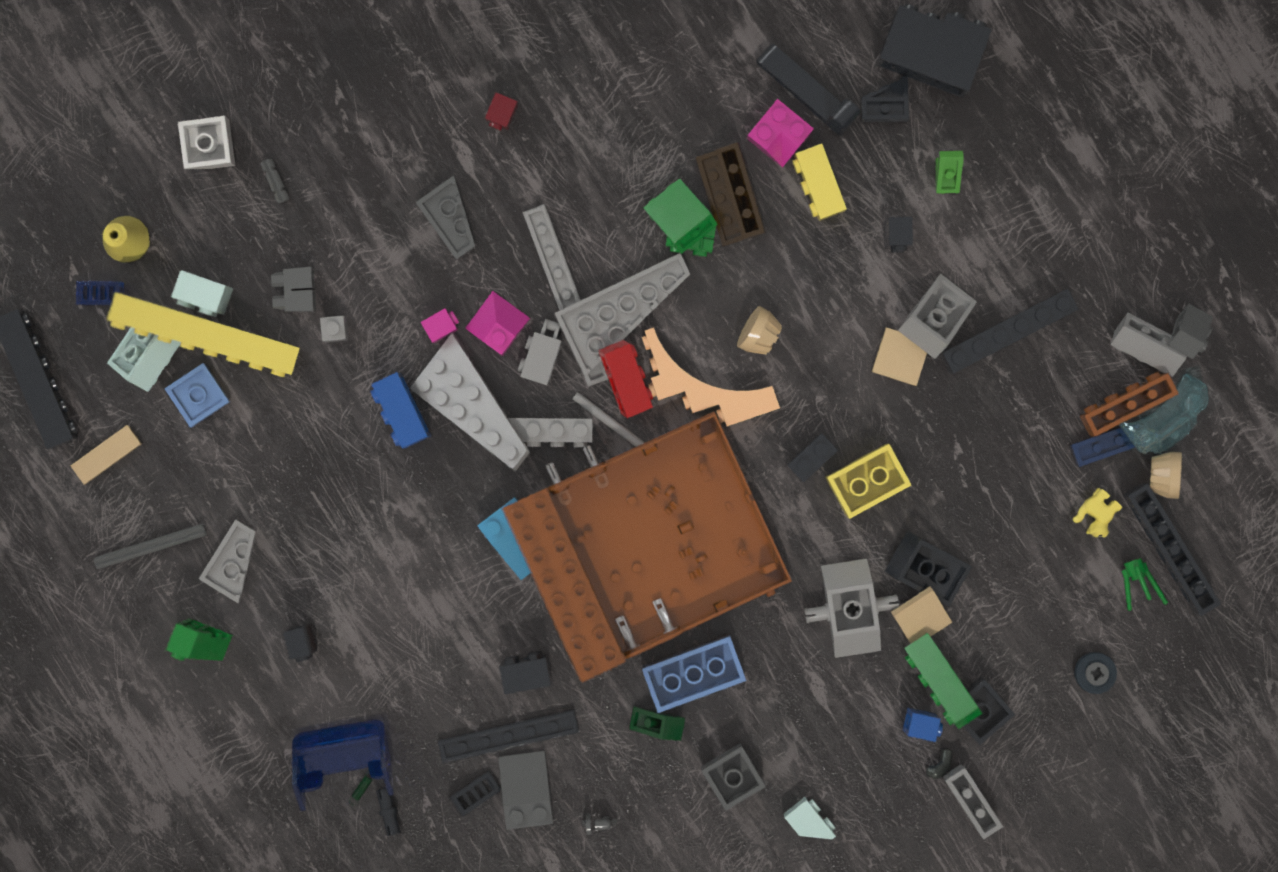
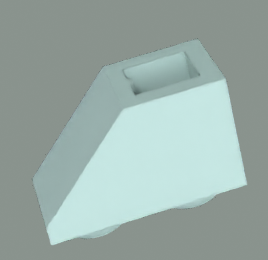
[783,797,836,839]

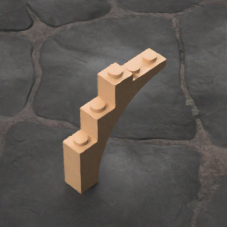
[642,328,780,426]

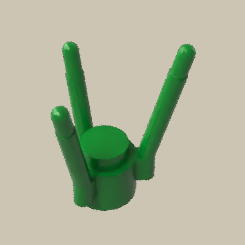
[1122,558,1168,611]

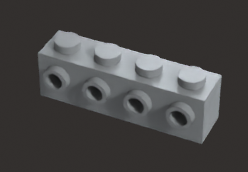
[508,418,593,447]

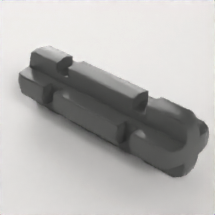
[260,158,289,204]

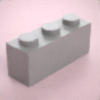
[1111,313,1187,377]
[942,764,1003,840]

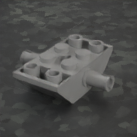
[804,558,899,658]

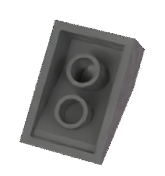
[499,750,554,830]

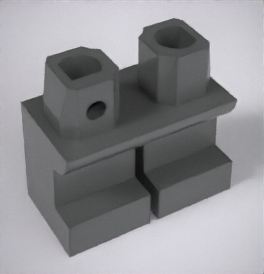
[271,267,316,312]

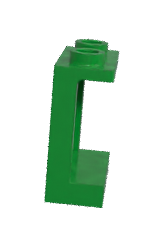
[643,179,718,254]

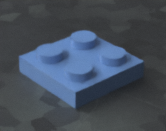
[165,363,230,428]

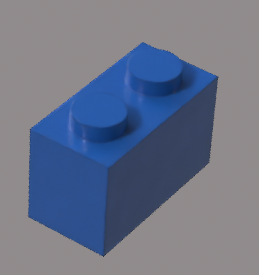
[903,708,943,742]

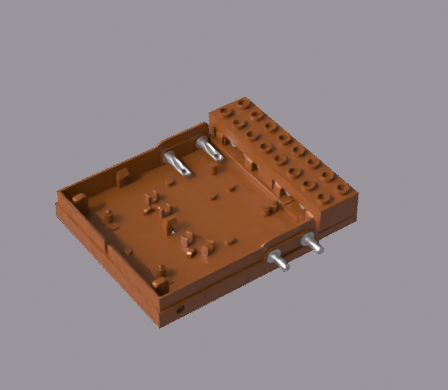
[501,412,792,682]

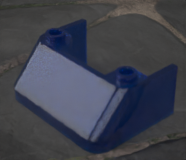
[292,720,394,811]

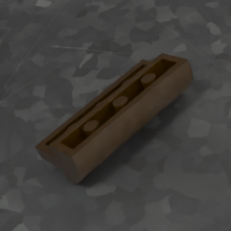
[696,142,766,246]

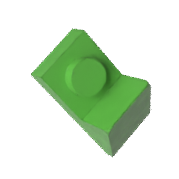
[935,151,964,193]

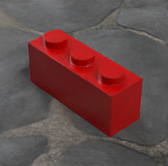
[598,340,653,418]

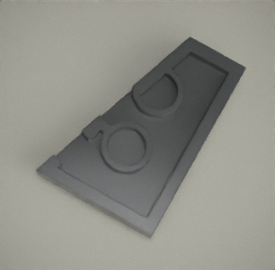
[416,175,476,260]

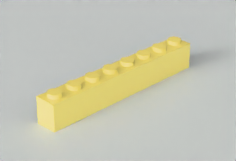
[107,292,300,377]

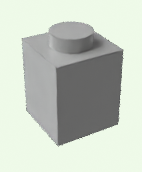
[320,316,349,342]

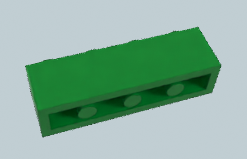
[904,633,982,729]

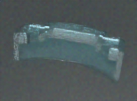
[1119,373,1209,454]

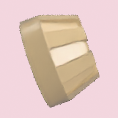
[737,306,782,355]
[1150,452,1182,499]

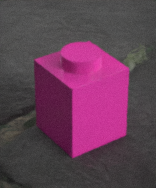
[421,309,459,343]

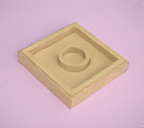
[871,327,927,386]
[891,587,952,644]

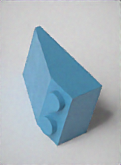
[477,497,530,580]

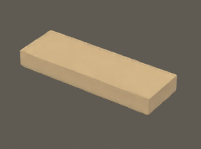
[71,425,142,485]

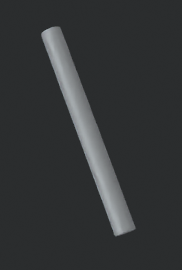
[573,392,646,455]

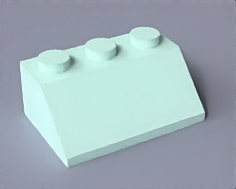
[107,327,181,392]

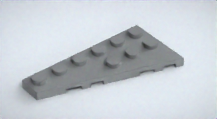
[554,253,690,377]
[410,333,530,471]

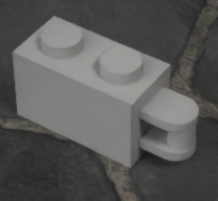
[518,319,562,386]

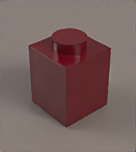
[485,92,518,131]

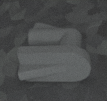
[581,814,617,835]

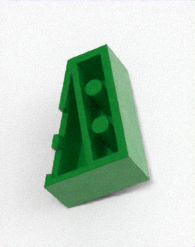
[166,618,233,661]

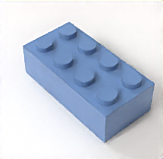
[642,634,746,713]

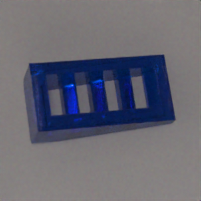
[76,281,124,305]

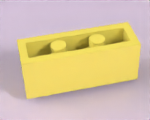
[792,144,847,221]

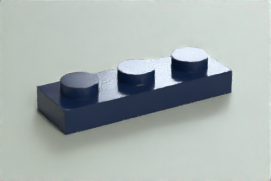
[1070,422,1145,467]

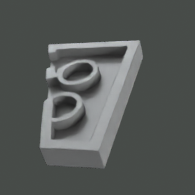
[199,519,257,603]

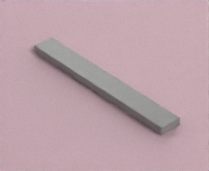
[523,204,608,387]

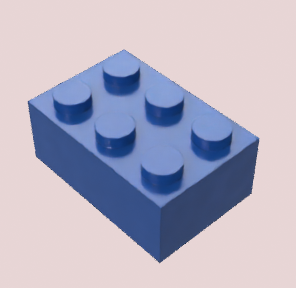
[370,372,431,448]

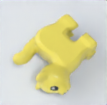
[1073,488,1122,538]

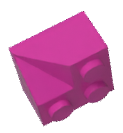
[747,99,814,168]

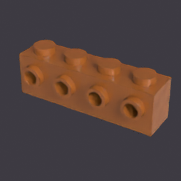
[1080,371,1179,437]

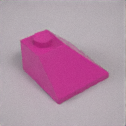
[465,291,530,356]

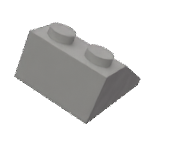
[898,274,977,359]

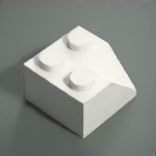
[178,116,235,169]

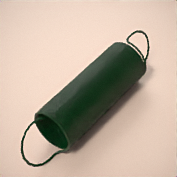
[349,771,375,805]

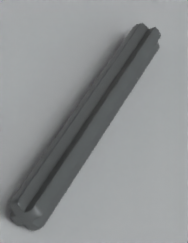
[94,524,207,569]

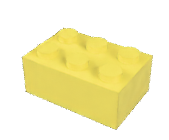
[825,444,911,519]

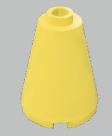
[103,216,150,262]

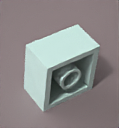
[171,270,233,317]

